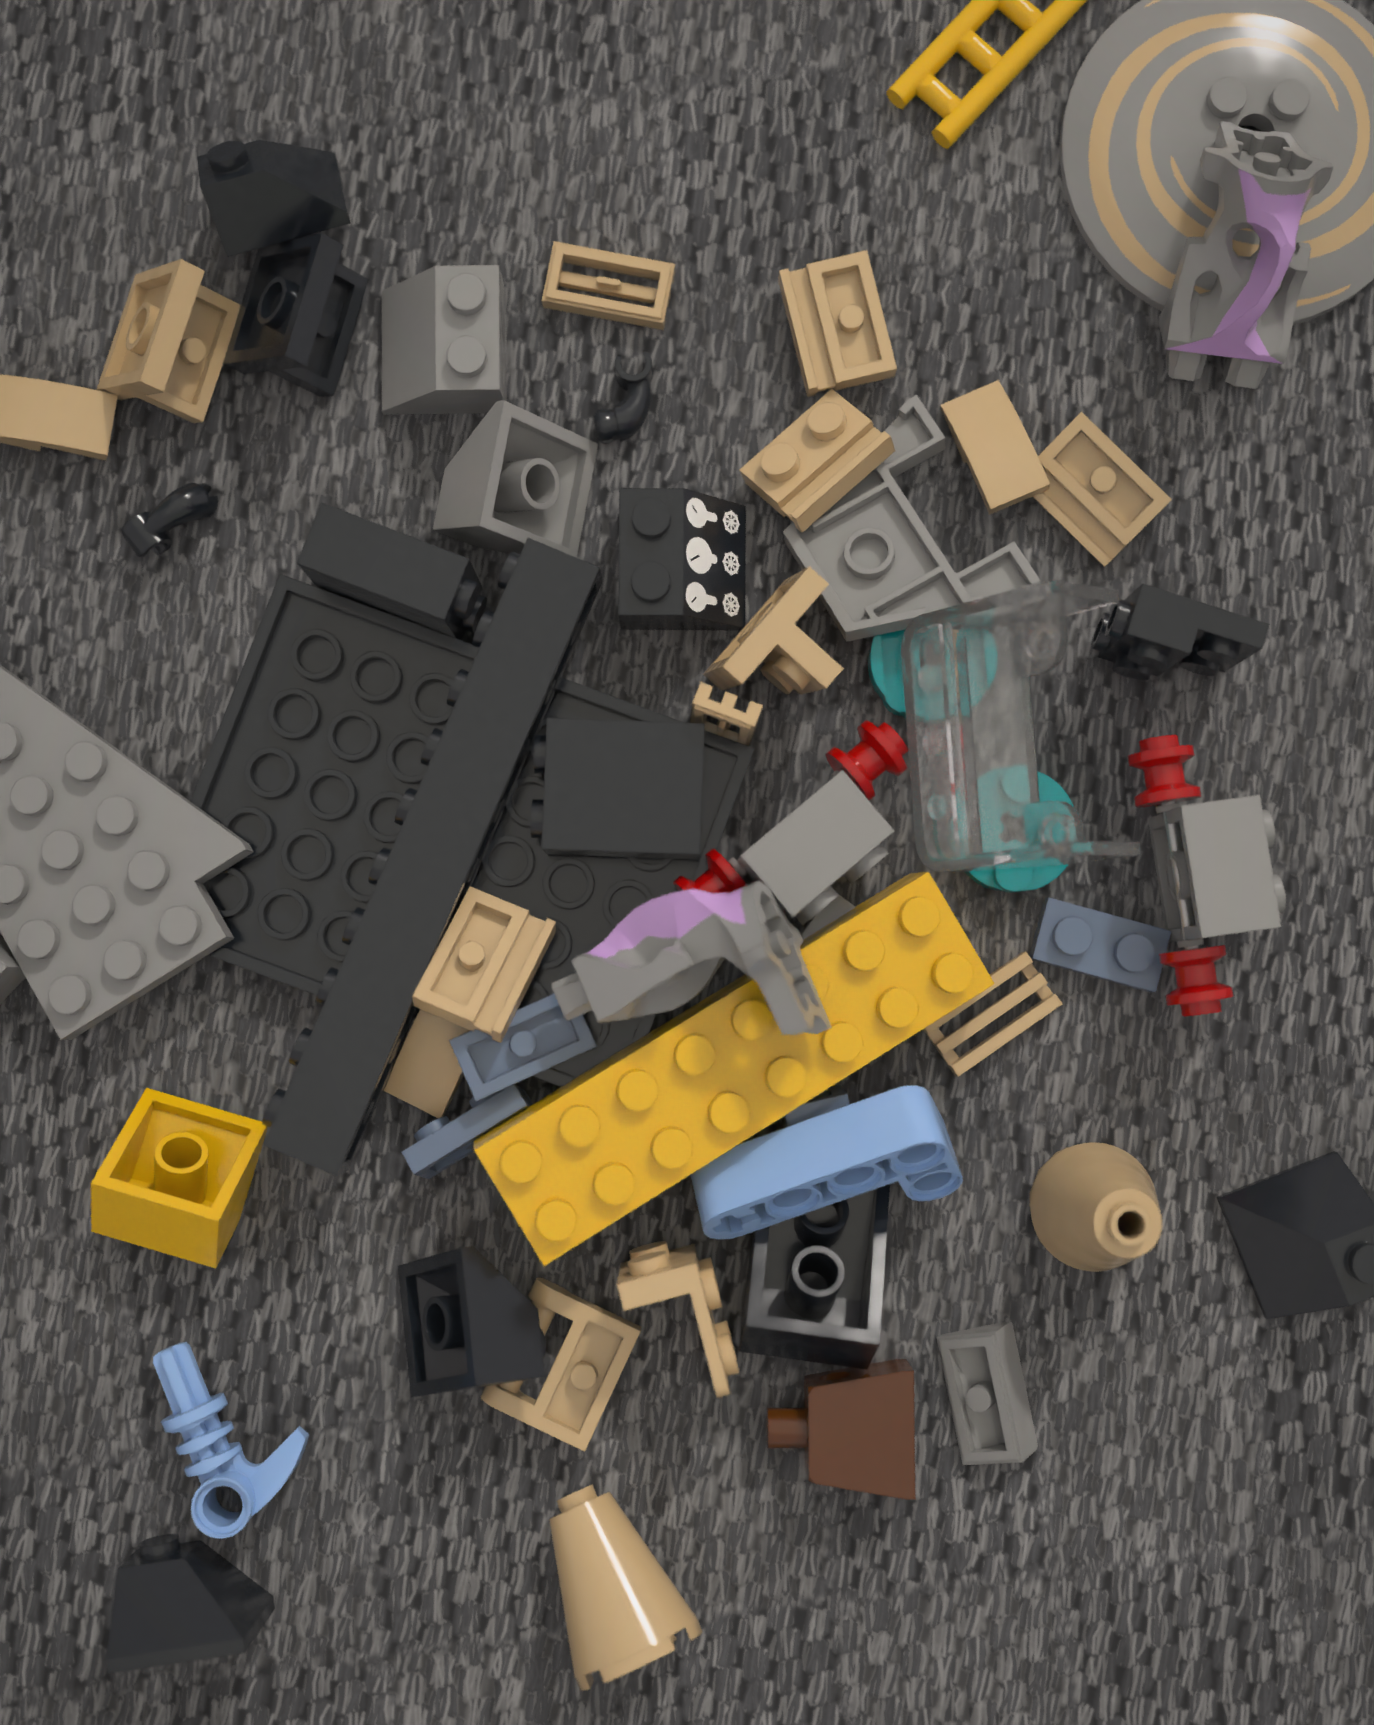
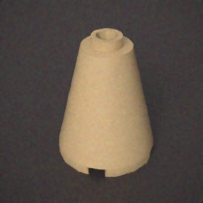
[1030,1143,1162,1272]
[549,1484,703,1691]

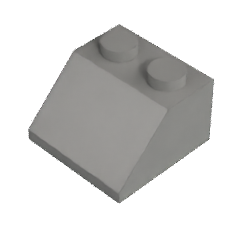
[382,265,507,415]

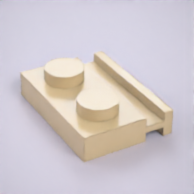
[778,250,897,397]
[739,389,895,533]
[1032,412,1172,567]
[412,886,556,1043]

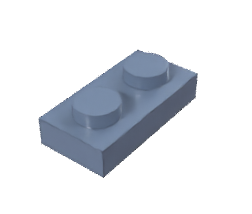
[1029,897,1171,993]
[449,993,597,1101]
[402,1084,533,1179]

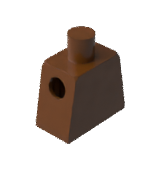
[766,1359,915,1500]

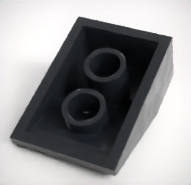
[738,1184,890,1370]

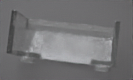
[901,579,1141,872]

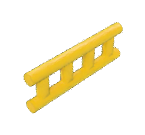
[886,0,1087,149]

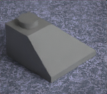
[433,400,598,558]

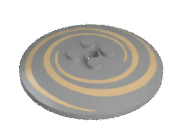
[1059,0,1374,325]

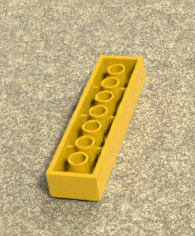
[473,871,995,1266]

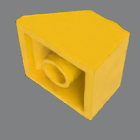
[91,1088,268,1269]

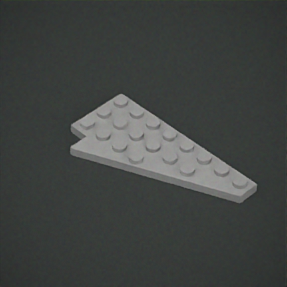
[0,665,254,1040]

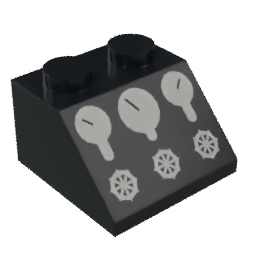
[618,488,746,631]

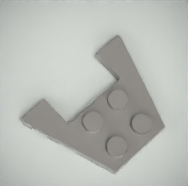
[783,395,1045,642]

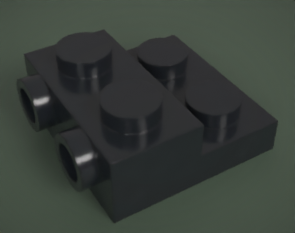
[1091,583,1269,680]

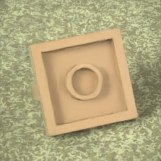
[96,259,241,423]
[703,566,844,695]

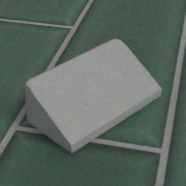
[936,1322,1038,1465]

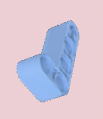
[691,1085,963,1240]

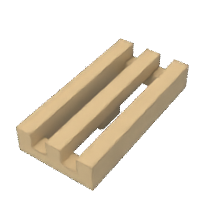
[542,241,675,330]
[690,682,763,746]
[923,951,1062,1077]

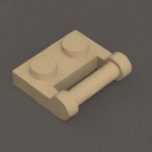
[481,1277,641,1452]

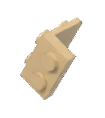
[617,1241,739,1398]

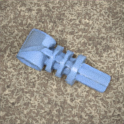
[153,1342,309,1539]

